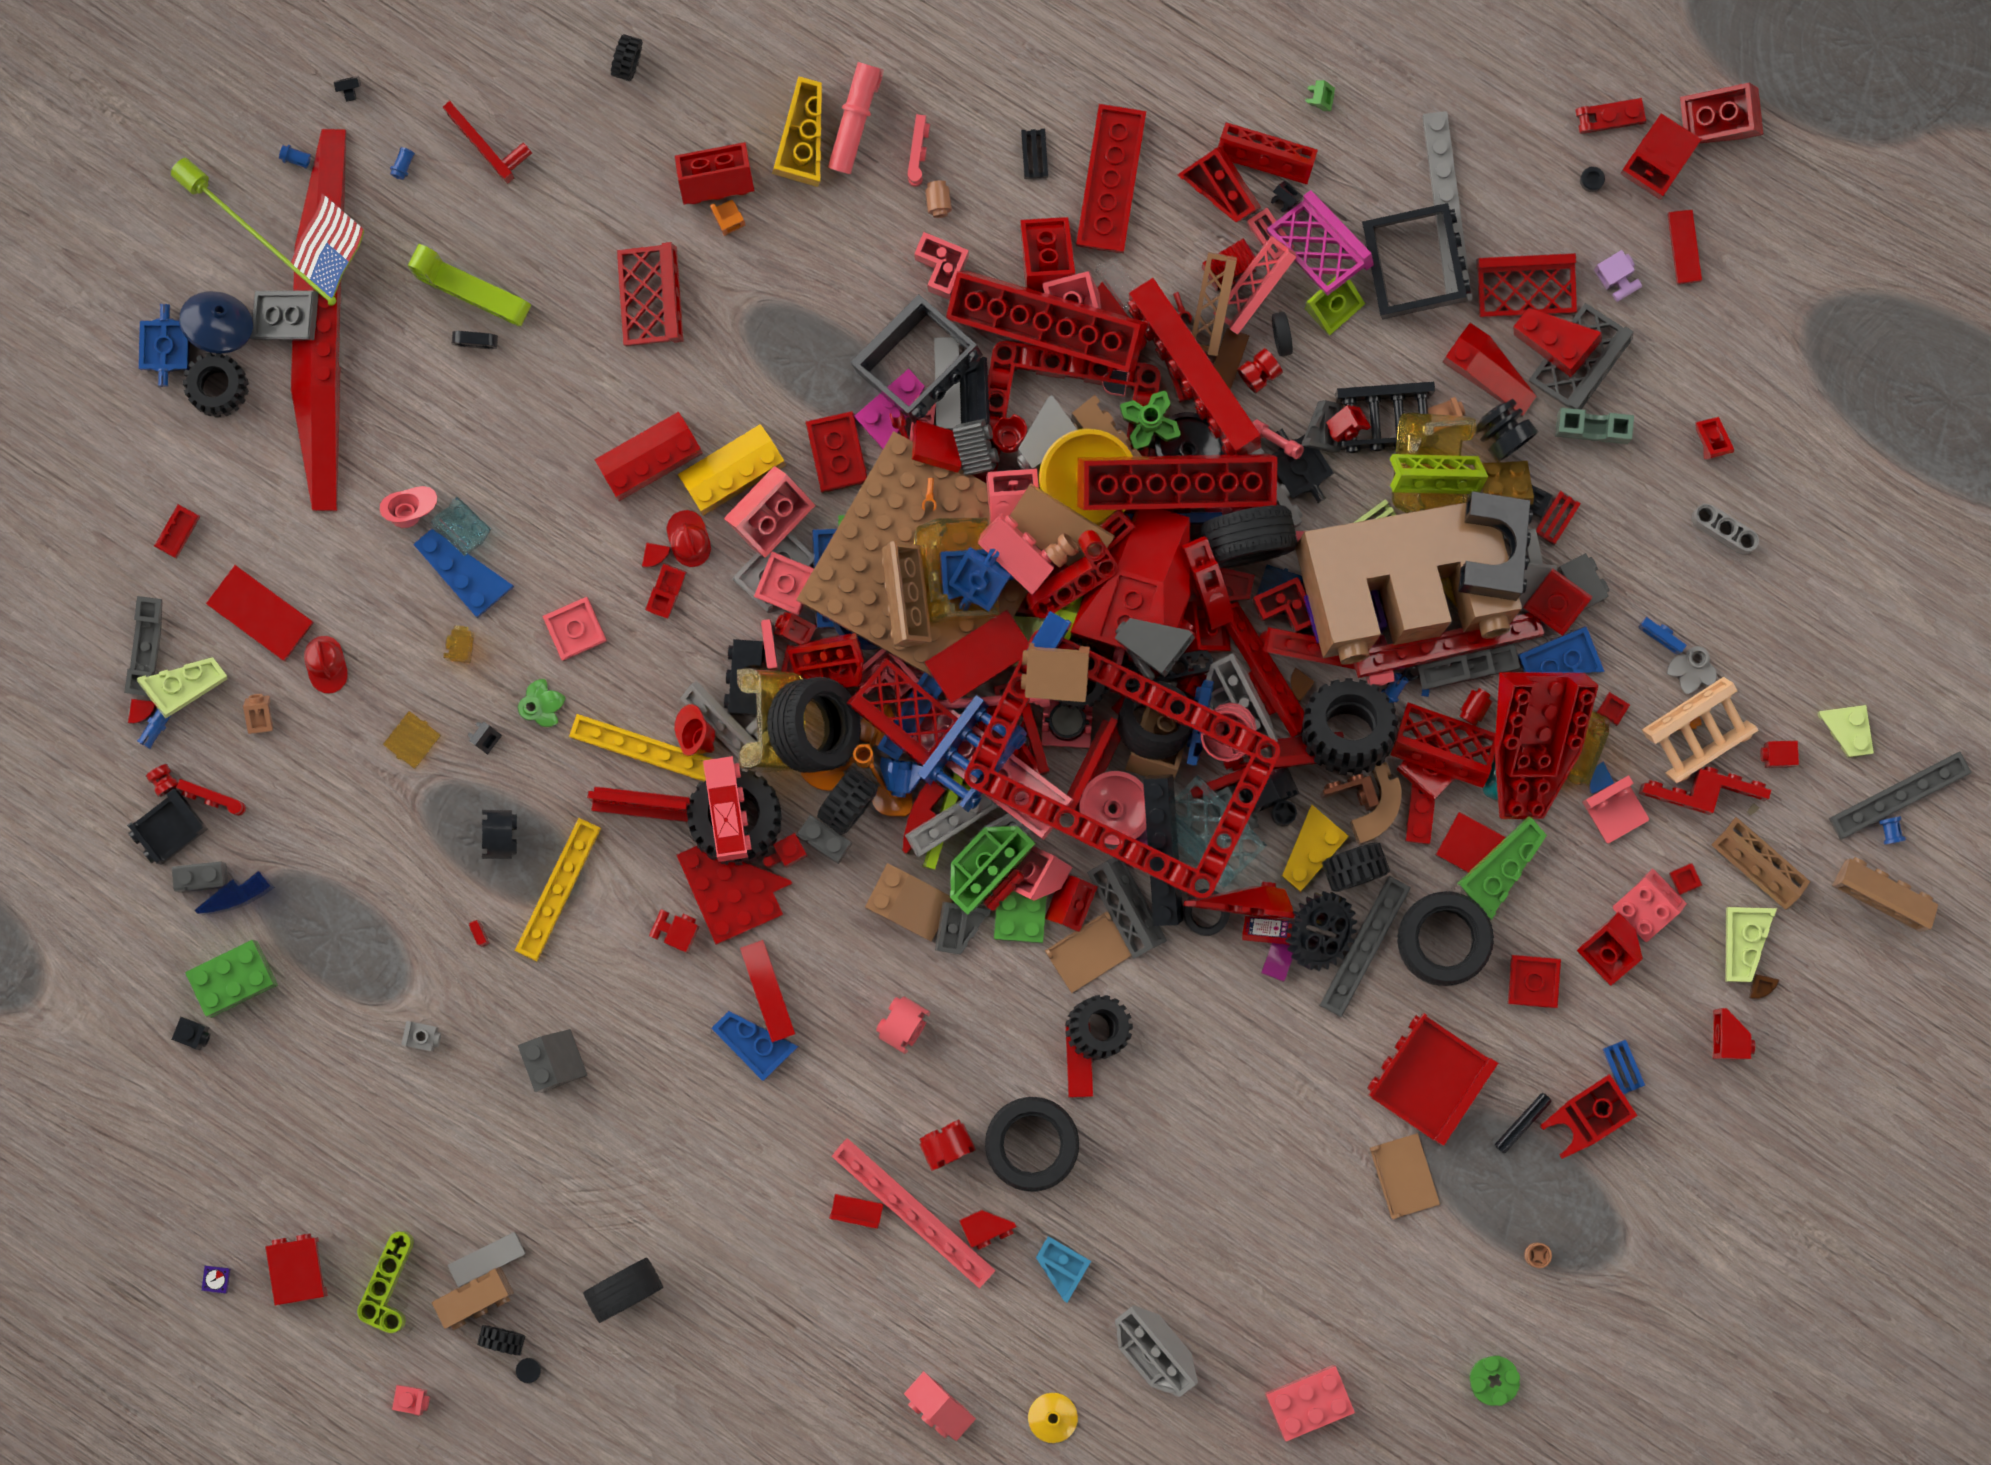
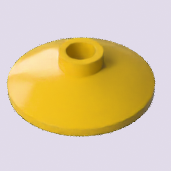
[1028,1393,1078,1443]

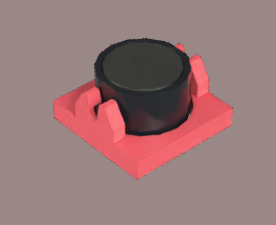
[1041,699,1093,749]

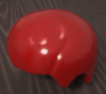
[991,414,1028,453]

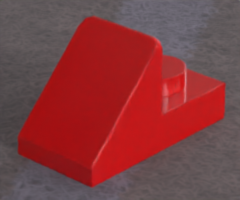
[1695,417,1734,460]

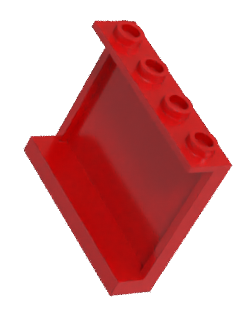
[1367,1013,1499,1146]

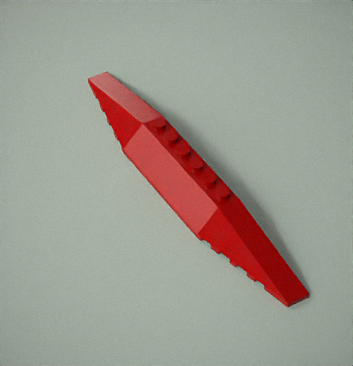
[291,129,346,511]

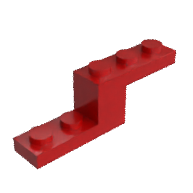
[1639,766,1772,815]

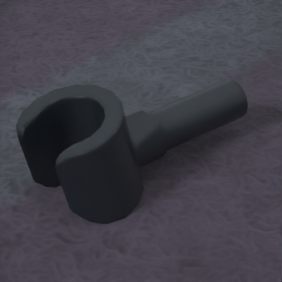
[1387,665,1420,685]

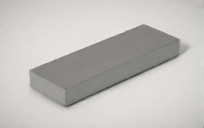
[448,1232,526,1287]

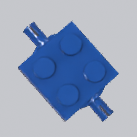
[139,304,190,387]
[948,547,1011,612]

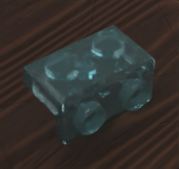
[430,497,491,556]

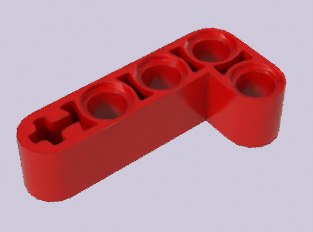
[1026,530,1118,619]

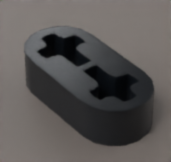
[451,331,498,349]

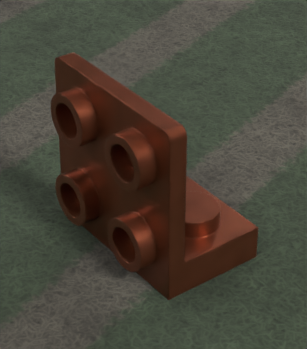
[1320,773,1379,810]

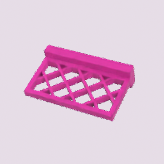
[1267,190,1374,296]

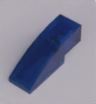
[195,871,275,915]

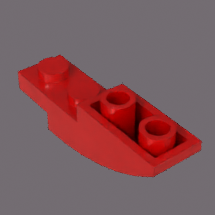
[1182,536,1234,630]

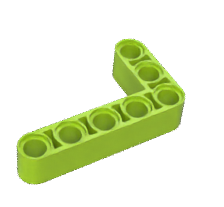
[408,244,532,327]

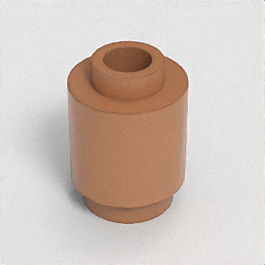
[925,180,952,218]

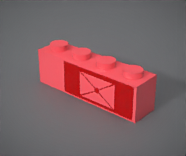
[703,756,752,862]

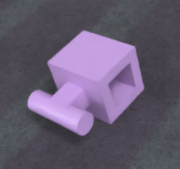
[1594,250,1642,302]

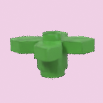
[1120,391,1180,451]

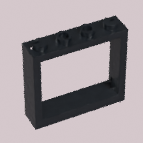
[1362,203,1471,320]
[850,294,983,424]

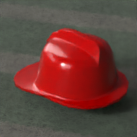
[666,510,711,567]
[304,636,348,694]
[674,704,715,756]

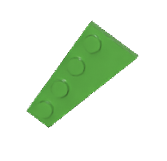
[1457,816,1547,920]

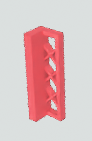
[1213,236,1296,335]

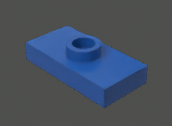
[1638,617,1687,655]

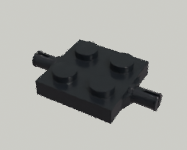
[1272,428,1334,503]

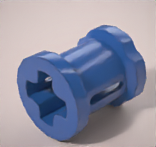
[1879,816,1906,845]

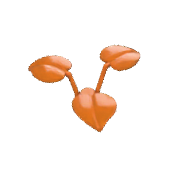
[801,704,913,816]

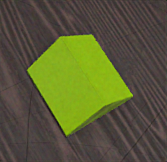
[1304,275,1365,336]

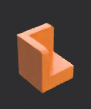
[710,200,746,236]

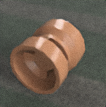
[1045,533,1080,567]
[1524,1243,1552,1268]

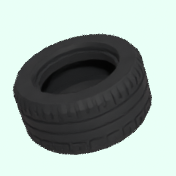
[1200,505,1298,568]
[767,677,861,773]
[1397,891,1494,986]
[985,1097,1079,1192]

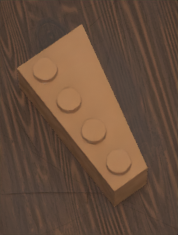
[1071,395,1141,457]

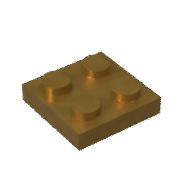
[1482,461,1534,504]

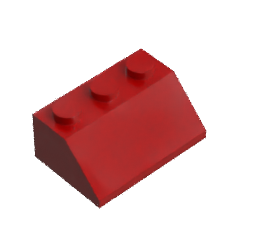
[675,142,755,205]

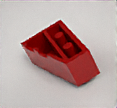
[1177,147,1262,222]

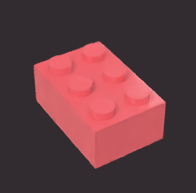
[724,466,816,558]
[1265,1365,1355,1442]

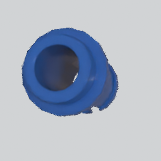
[279,145,311,169]
[390,147,415,180]
[1381,672,1409,703]

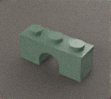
[1555,407,1634,444]

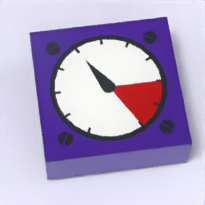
[201,1266,231,1293]

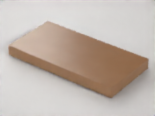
[1010,483,1114,576]

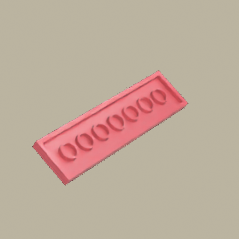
[912,698,1073,840]

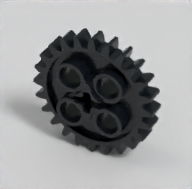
[1285,891,1357,971]

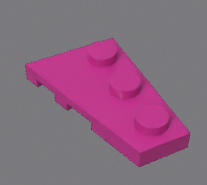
[854,369,925,449]

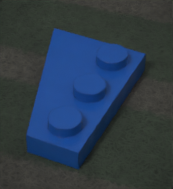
[1517,626,1605,673]
[1187,680,1214,765]

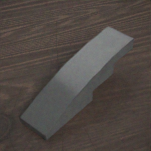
[1417,644,1521,690]

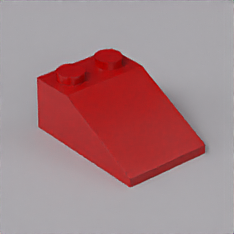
[1680,83,1764,144]
[1020,217,1075,293]

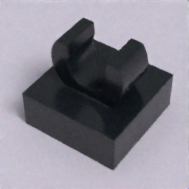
[333,76,361,102]
[1271,181,1303,212]
[1529,485,1553,518]
[468,721,502,755]

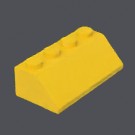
[678,424,786,516]

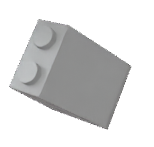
[1017,395,1077,473]

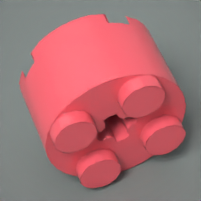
[876,996,930,1054]

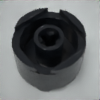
[482,810,517,859]

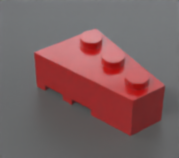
[1513,308,1602,377]

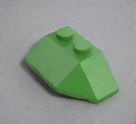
[950,826,1036,915]

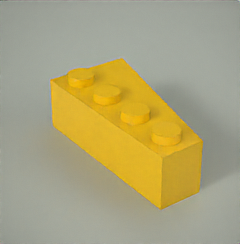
[772,76,822,187]

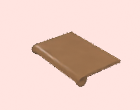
[1045,911,1131,993]
[1370,1133,1440,1219]

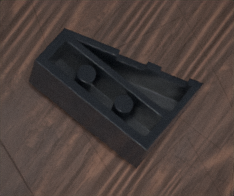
[1245,767,1300,813]

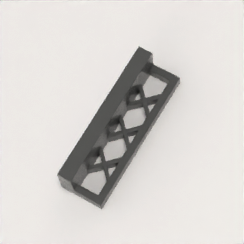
[1087,858,1167,959]

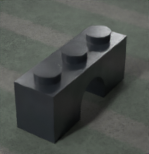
[724,639,764,717]

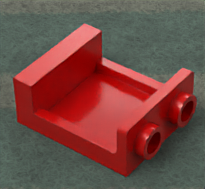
[265,1233,328,1306]

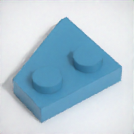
[1036,1236,1091,1303]

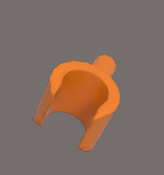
[922,478,937,511]

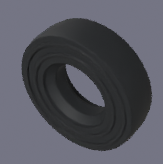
[1272,312,1293,356]

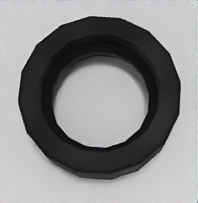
[1183,889,1230,936]

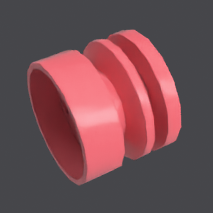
[1201,702,1257,762]

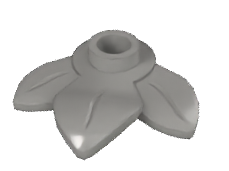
[1667,646,1717,694]

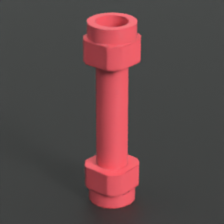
[1252,419,1304,459]

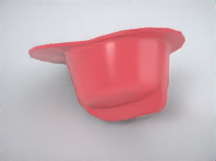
[379,486,437,528]

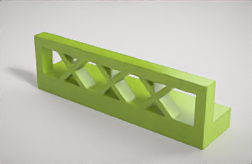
[1390,454,1488,494]

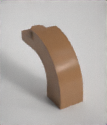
[1350,762,1402,845]

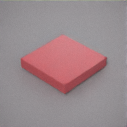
[754,552,814,615]
[542,597,607,661]

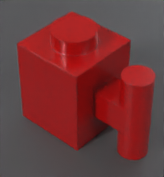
[763,833,808,868]
[649,909,700,953]

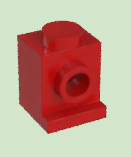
[1326,405,1371,442]

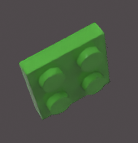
[994,891,1047,943]

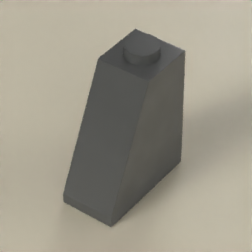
[1115,618,1195,677]

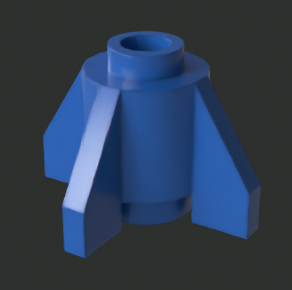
[880,757,923,797]

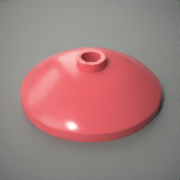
[1079,771,1147,845]

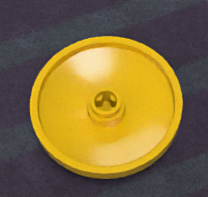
[1039,428,1133,526]

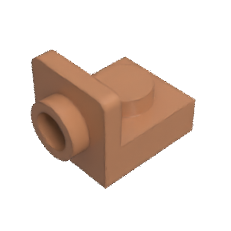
[1428,397,1465,433]
[243,694,273,734]

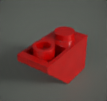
[959,1210,1017,1250]

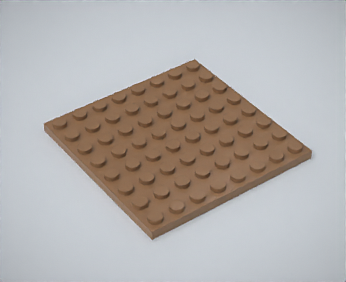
[796,431,1042,697]

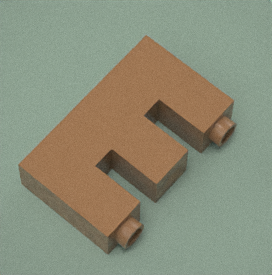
[1295,503,1522,664]

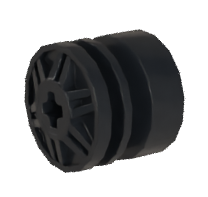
[1472,399,1539,463]

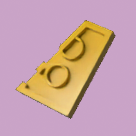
[1282,804,1349,892]

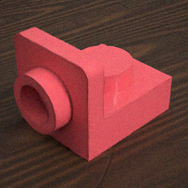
[392,1385,430,1416]

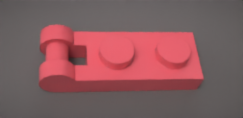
[908,114,930,187]

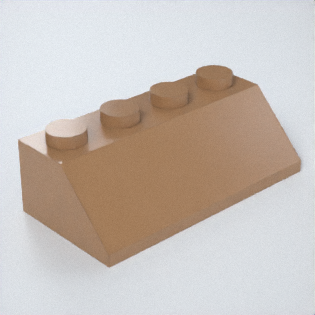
[882,541,932,647]
[1832,857,1938,932]

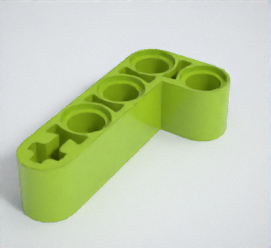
[357,1231,414,1333]

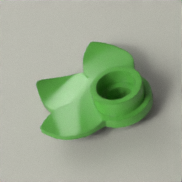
[518,679,565,727]

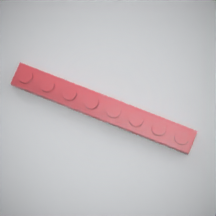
[831,1138,996,1289]

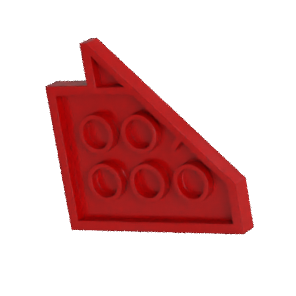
[676,846,793,945]

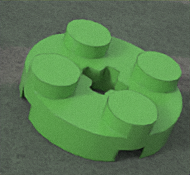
[1469,1356,1520,1406]

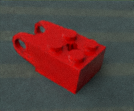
[1540,1074,1638,1159]

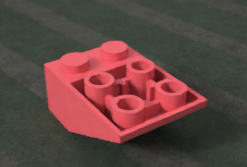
[986,469,1039,524]

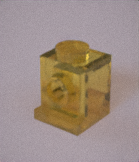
[443,625,474,663]

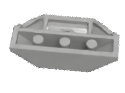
[1206,653,1278,742]
[1115,1305,1198,1397]

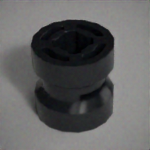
[1271,800,1297,827]

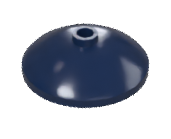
[179,291,253,354]

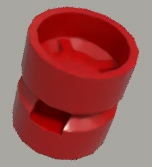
[1237,348,1283,394]

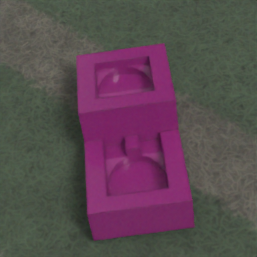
[1261,943,1293,982]

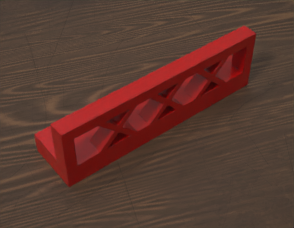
[1218,122,1318,185]
[993,681,1050,775]

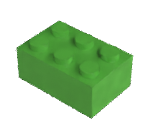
[185,940,278,1018]

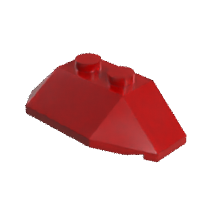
[787,633,864,688]

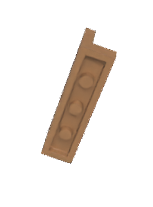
[1192,252,1237,356]
[1711,817,1811,910]

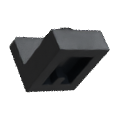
[171,1016,211,1050]

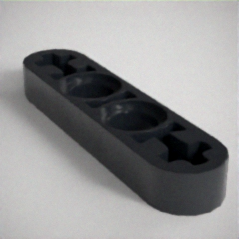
[1125,650,1213,690]

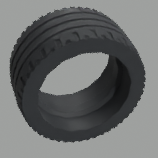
[1117,681,1192,760]
[583,1257,664,1323]

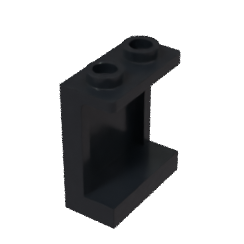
[127,789,208,865]

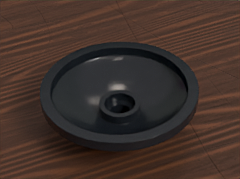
[1154,412,1225,456]

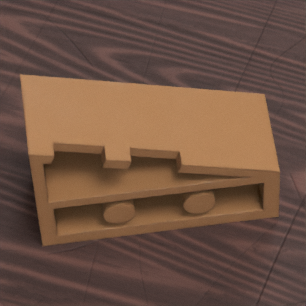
[431,1267,514,1331]

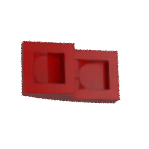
[645,563,687,619]

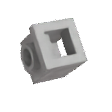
[401,1021,441,1052]

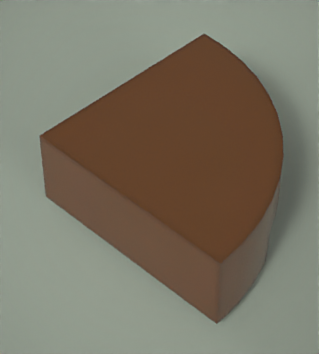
[1290,667,1315,702]
[1749,974,1780,999]

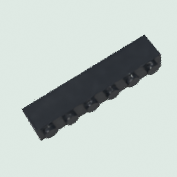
[1143,774,1183,926]

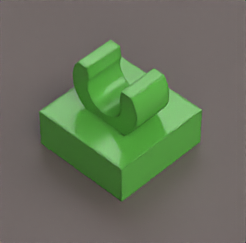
[1305,80,1335,111]

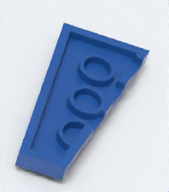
[413,529,514,618]

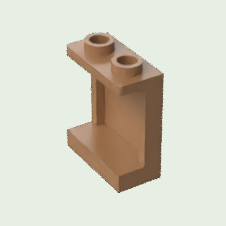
[1021,643,1090,702]

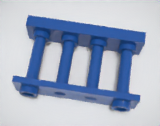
[917,695,1027,812]

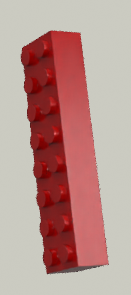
[946,270,1148,372]
[1128,278,1261,455]
[1077,454,1277,510]

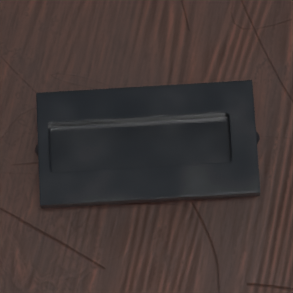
[960,357,990,425]

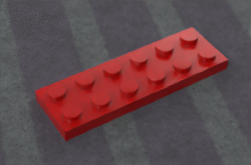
[1076,104,1147,254]

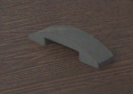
[124,596,163,696]

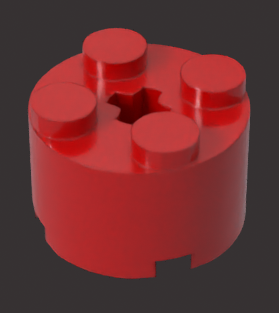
[919,1119,976,1171]

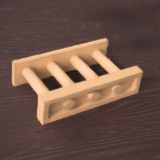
[1642,677,1759,783]

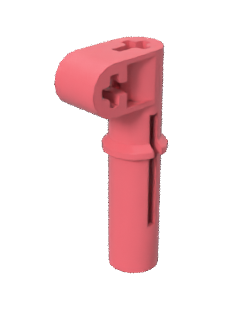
[828,62,884,174]

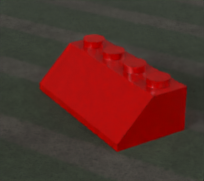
[594,411,703,502]

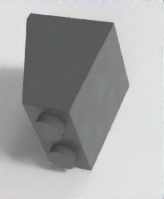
[517,1029,587,1093]

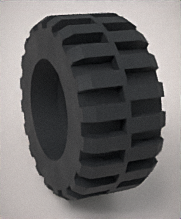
[1301,678,1398,776]
[687,768,782,866]

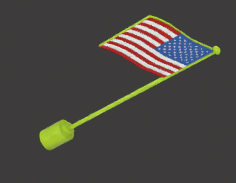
[171,158,364,306]

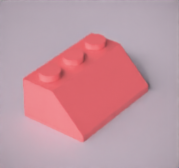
[978,513,1055,594]

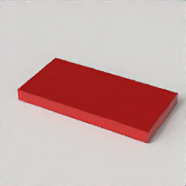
[206,565,314,661]
[924,610,1028,704]

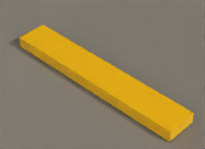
[569,714,713,782]
[515,818,602,962]

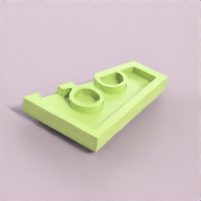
[137,657,227,719]
[1725,907,1777,982]

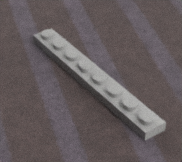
[1422,111,1472,303]

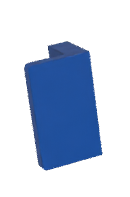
[1027,611,1072,650]

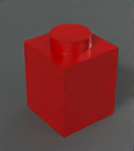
[1760,740,1799,768]

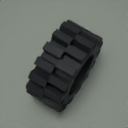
[611,34,643,81]
[477,1325,526,1356]

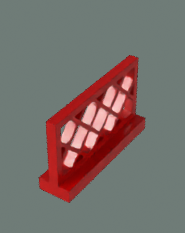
[617,242,684,347]
[1476,253,1577,317]
[846,658,958,766]
[1390,702,1496,788]
[1067,717,1121,812]
[587,786,690,823]

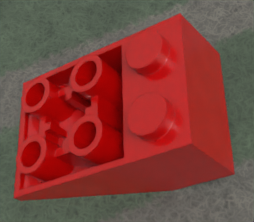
[1620,113,1702,200]

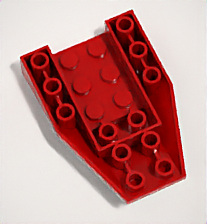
[1070,509,1190,651]
[1495,672,1599,819]

